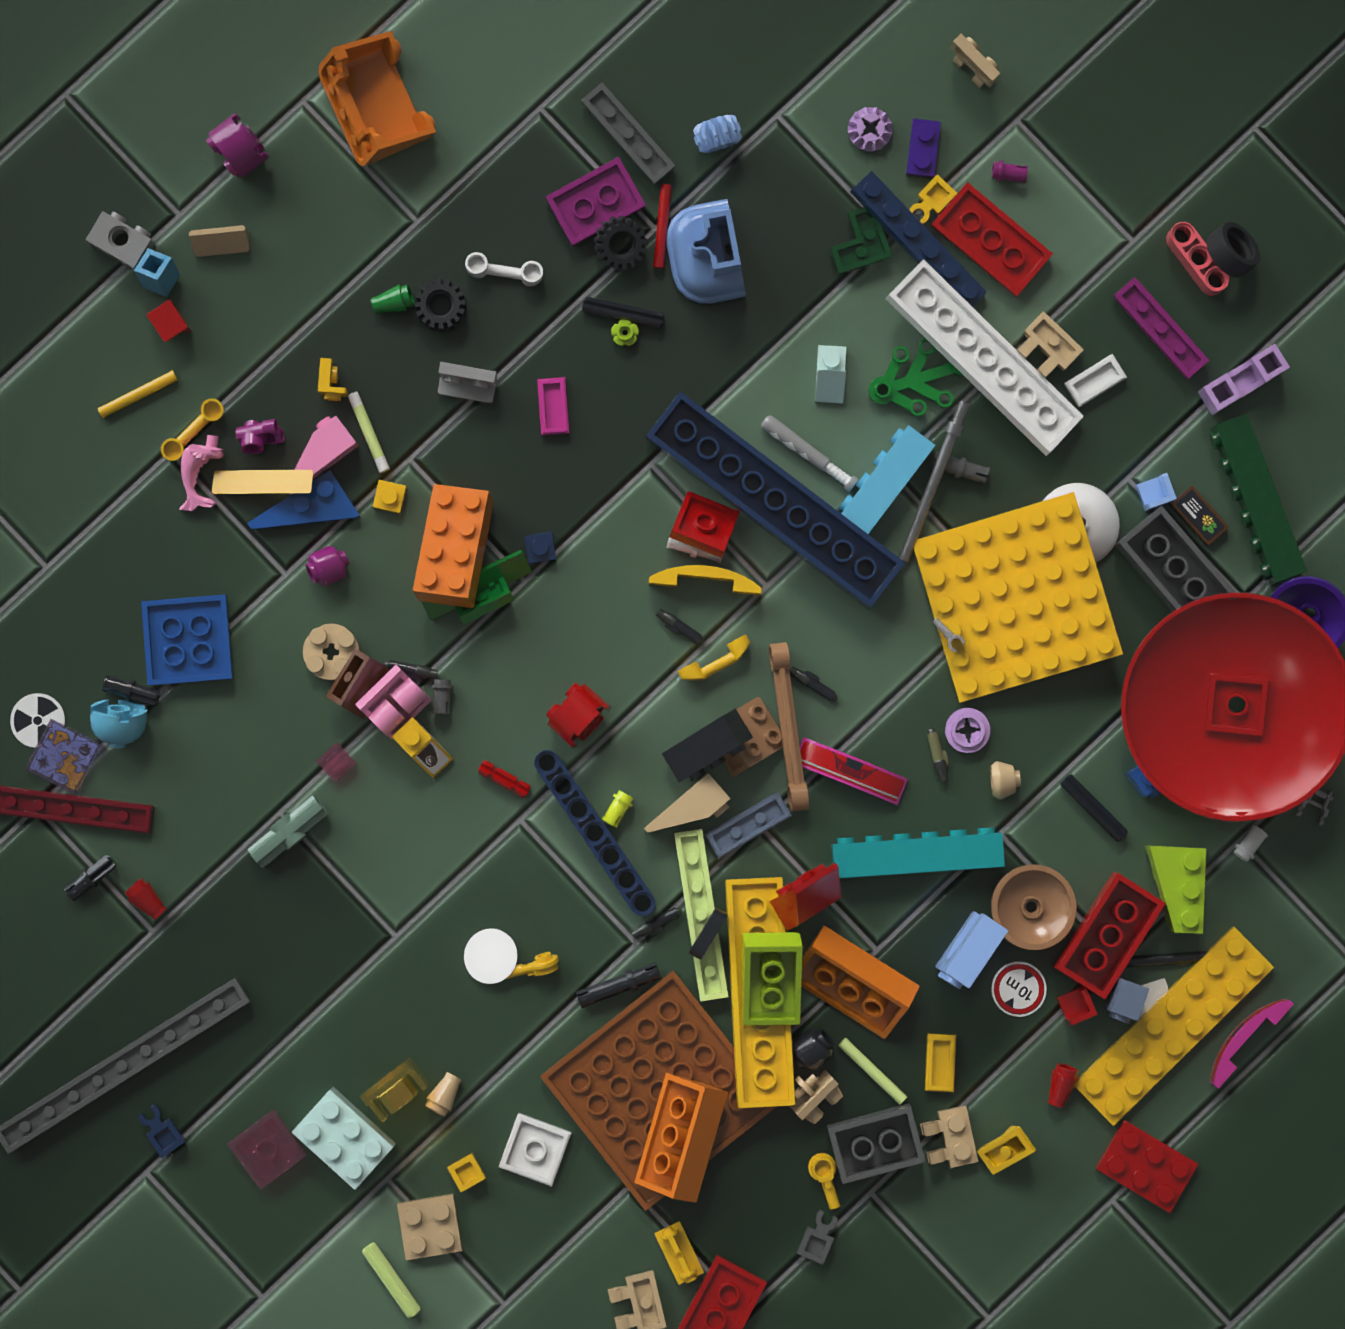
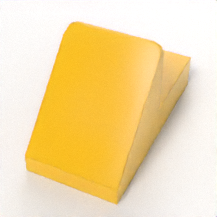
[977,1126,1036,1175]

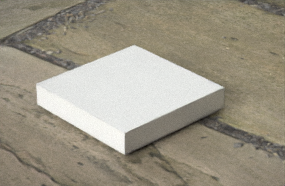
[499,1113,571,1187]

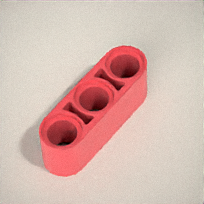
[1166,222,1229,296]

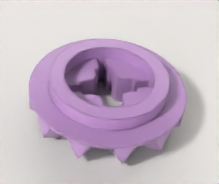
[848,107,892,152]
[945,708,990,753]

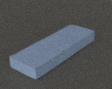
[705,792,792,858]

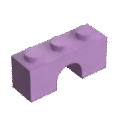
[1198,344,1290,416]

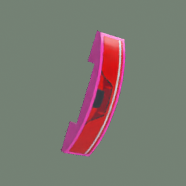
[800,737,908,805]
[1209,999,1294,1089]

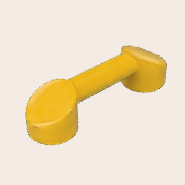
[161,398,224,461]
[677,634,750,681]

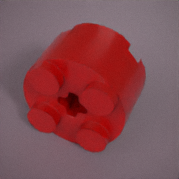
[546,683,611,748]

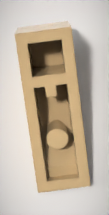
[644,773,730,833]

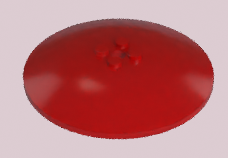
[1121,592,1345,821]

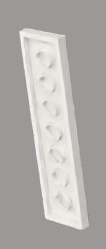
[885,259,1083,456]

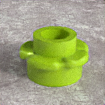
[611,319,639,346]

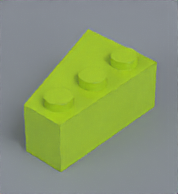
[1145,846,1206,934]

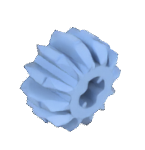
[693,115,742,153]

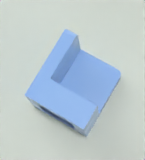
[1136,473,1177,512]

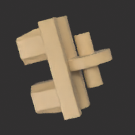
[790,1070,843,1124]

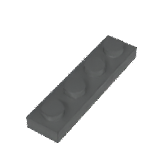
[581,82,676,186]

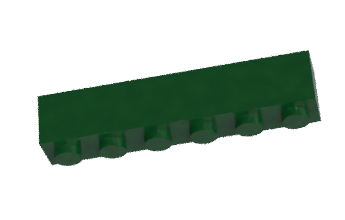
[1210,413,1307,585]

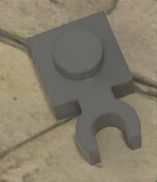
[797,1210,837,1265]

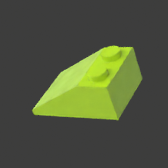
[742,932,803,1025]

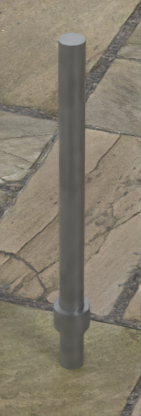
[899,401,970,562]

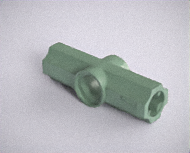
[247,795,329,868]

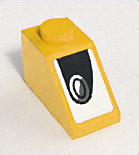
[392,717,453,778]

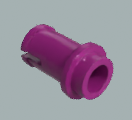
[991,160,1028,184]

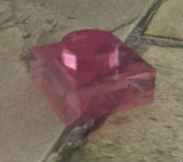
[316,742,357,782]

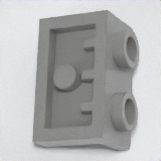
[438,362,498,403]

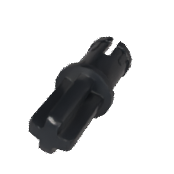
[102,674,160,706]
[63,855,116,902]

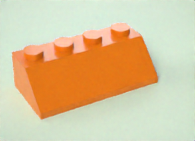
[801,926,920,1039]
[634,1073,728,1203]

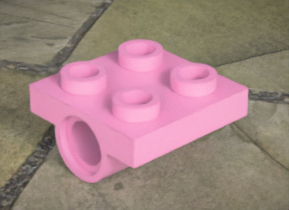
[356,665,432,739]

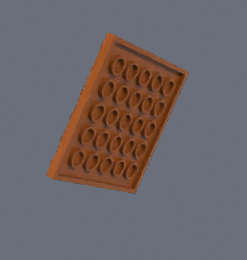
[540,970,777,1211]

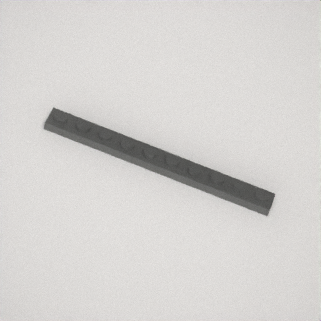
[0,977,251,1154]

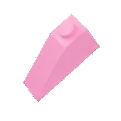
[289,416,359,495]

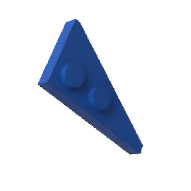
[247,470,360,529]

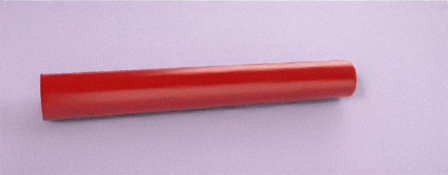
[653,184,672,269]

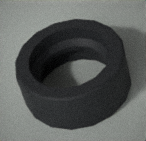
[1207,222,1260,278]

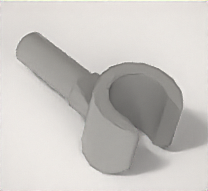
[933,618,965,652]

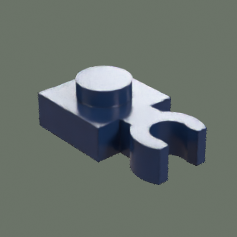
[138,1104,186,1158]

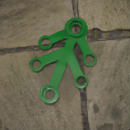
[868,338,965,417]

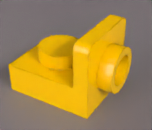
[318,358,348,401]

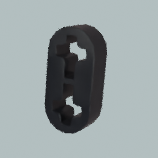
[689,907,728,960]

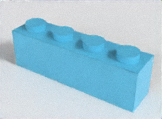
[839,425,935,534]

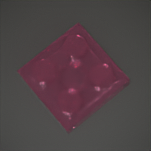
[227,1109,308,1190]

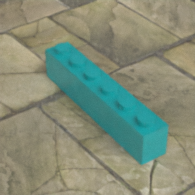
[831,827,1005,878]

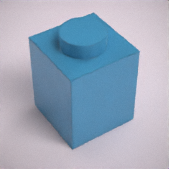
[134,248,180,297]

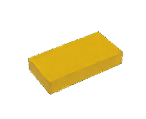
[925,1033,956,1092]

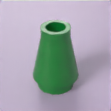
[371,284,415,314]

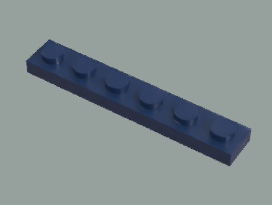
[850,170,987,307]

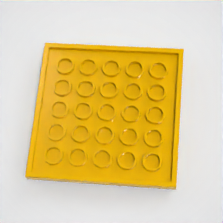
[914,492,1123,703]

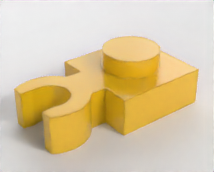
[909,174,957,225]

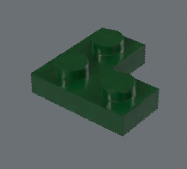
[830,207,892,275]

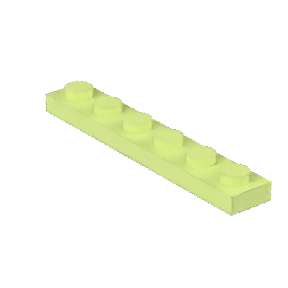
[674,829,728,1001]

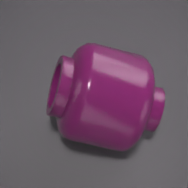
[305,546,349,587]

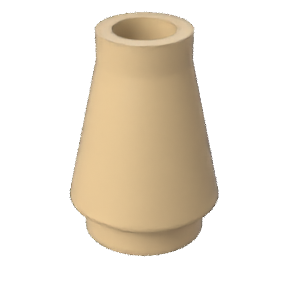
[425,1072,462,1117]

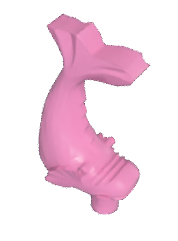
[179,435,224,511]

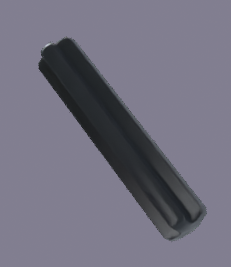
[582,297,665,328]
[1060,774,1128,842]

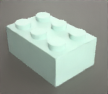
[292,1087,396,1190]

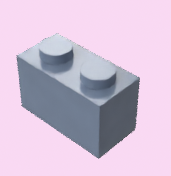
[1103,978,1149,1024]

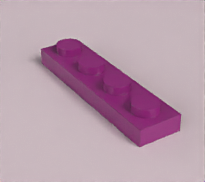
[1113,277,1209,380]

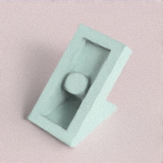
[815,345,846,404]

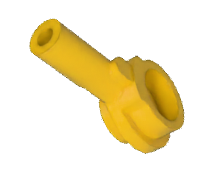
[506,952,559,979]
[808,1153,840,1210]

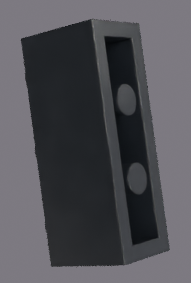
[662,708,753,782]

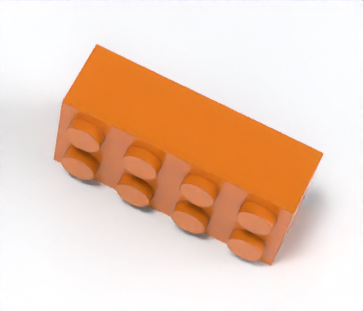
[413,484,494,608]

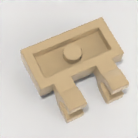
[951,34,1000,88]
[1017,311,1084,378]
[920,1105,978,1168]
[607,1270,667,1329]

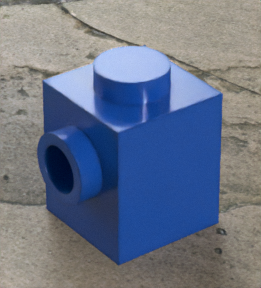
[1125,765,1161,799]

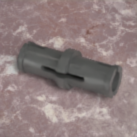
[931,451,990,485]

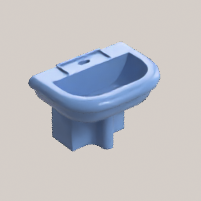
[666,199,746,303]

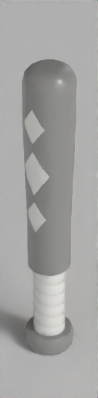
[761,415,859,492]

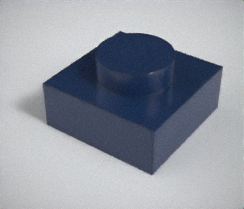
[524,531,556,564]

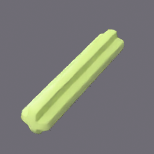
[362,1242,421,1318]

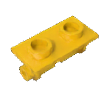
[654,1221,704,1285]

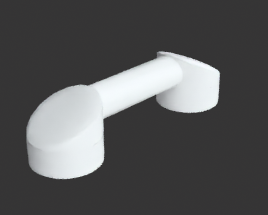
[465,252,543,286]

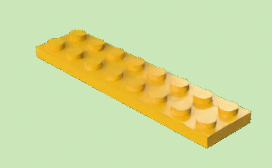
[725,877,795,1108]
[1075,926,1274,1126]

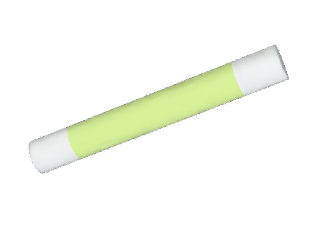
[348,392,390,473]

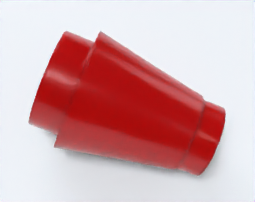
[124,878,166,920]
[1048,1063,1079,1108]

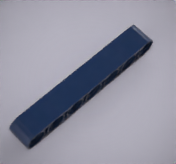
[534,750,655,916]

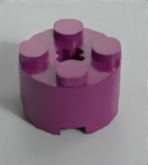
[206,112,270,178]

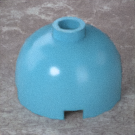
[90,699,147,748]

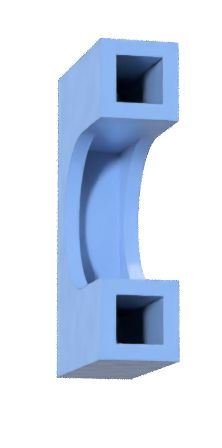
[935,911,1008,989]

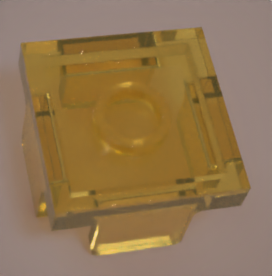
[360,1057,429,1122]

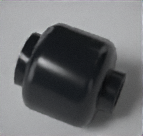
[792,1028,835,1071]

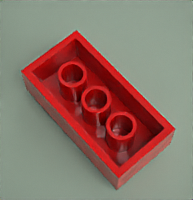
[1053,872,1166,999]

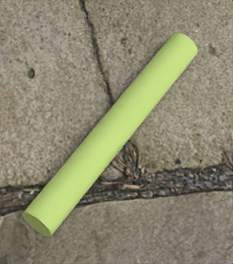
[838,1038,907,1105]

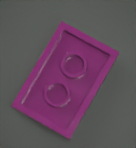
[545,157,646,247]

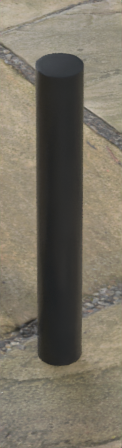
[1126,951,1208,968]

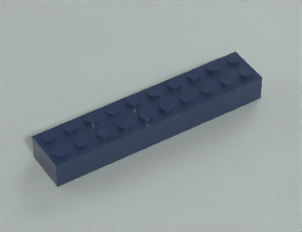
[646,391,905,610]

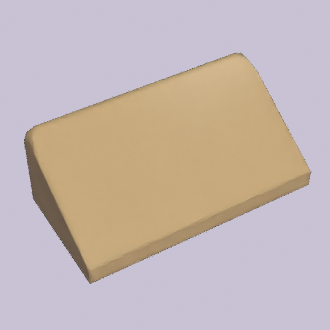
[189,225,250,257]

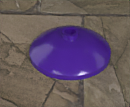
[1271,576,1345,648]

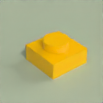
[373,480,407,514]
[447,1152,486,1192]

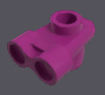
[236,419,285,454]

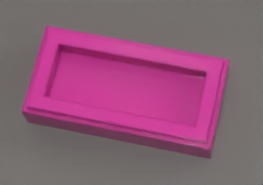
[537,377,569,436]

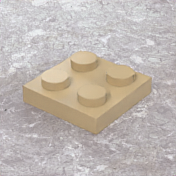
[397,1193,463,1260]

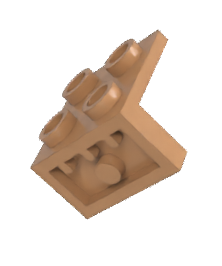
[723,697,783,778]

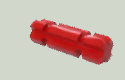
[478,760,531,798]

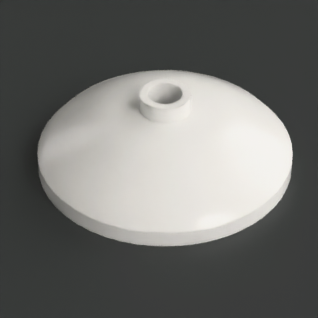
[1043,483,1120,562]

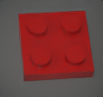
[669,491,740,558]

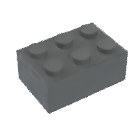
[826,1104,926,1184]

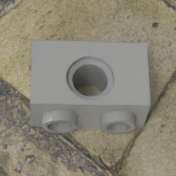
[85,211,155,270]

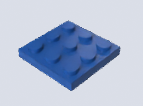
[141,594,233,686]

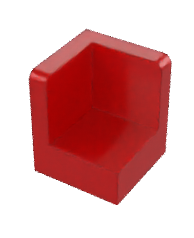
[146,299,192,342]
[1056,987,1098,1026]

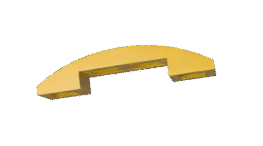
[649,565,762,596]

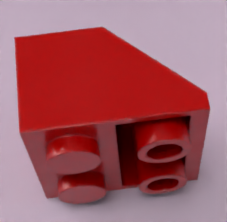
[769,862,841,931]

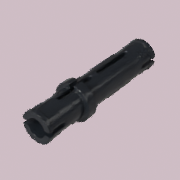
[576,962,662,1008]

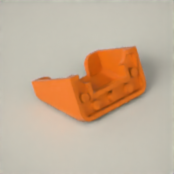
[318,31,436,166]

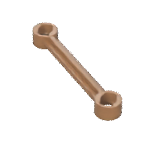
[768,642,809,812]

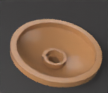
[991,865,1077,950]

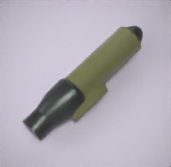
[927,727,949,782]

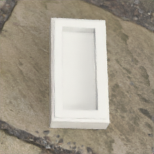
[1064,354,1127,408]

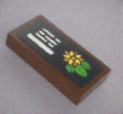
[1170,485,1229,546]

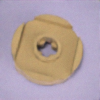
[303,624,360,680]

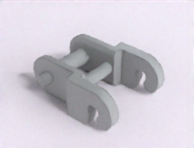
[1296,790,1334,826]

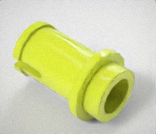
[602,790,634,828]

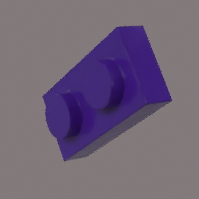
[906,118,941,179]

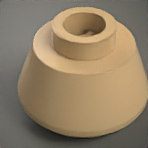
[990,761,1021,800]

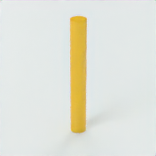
[98,370,178,418]

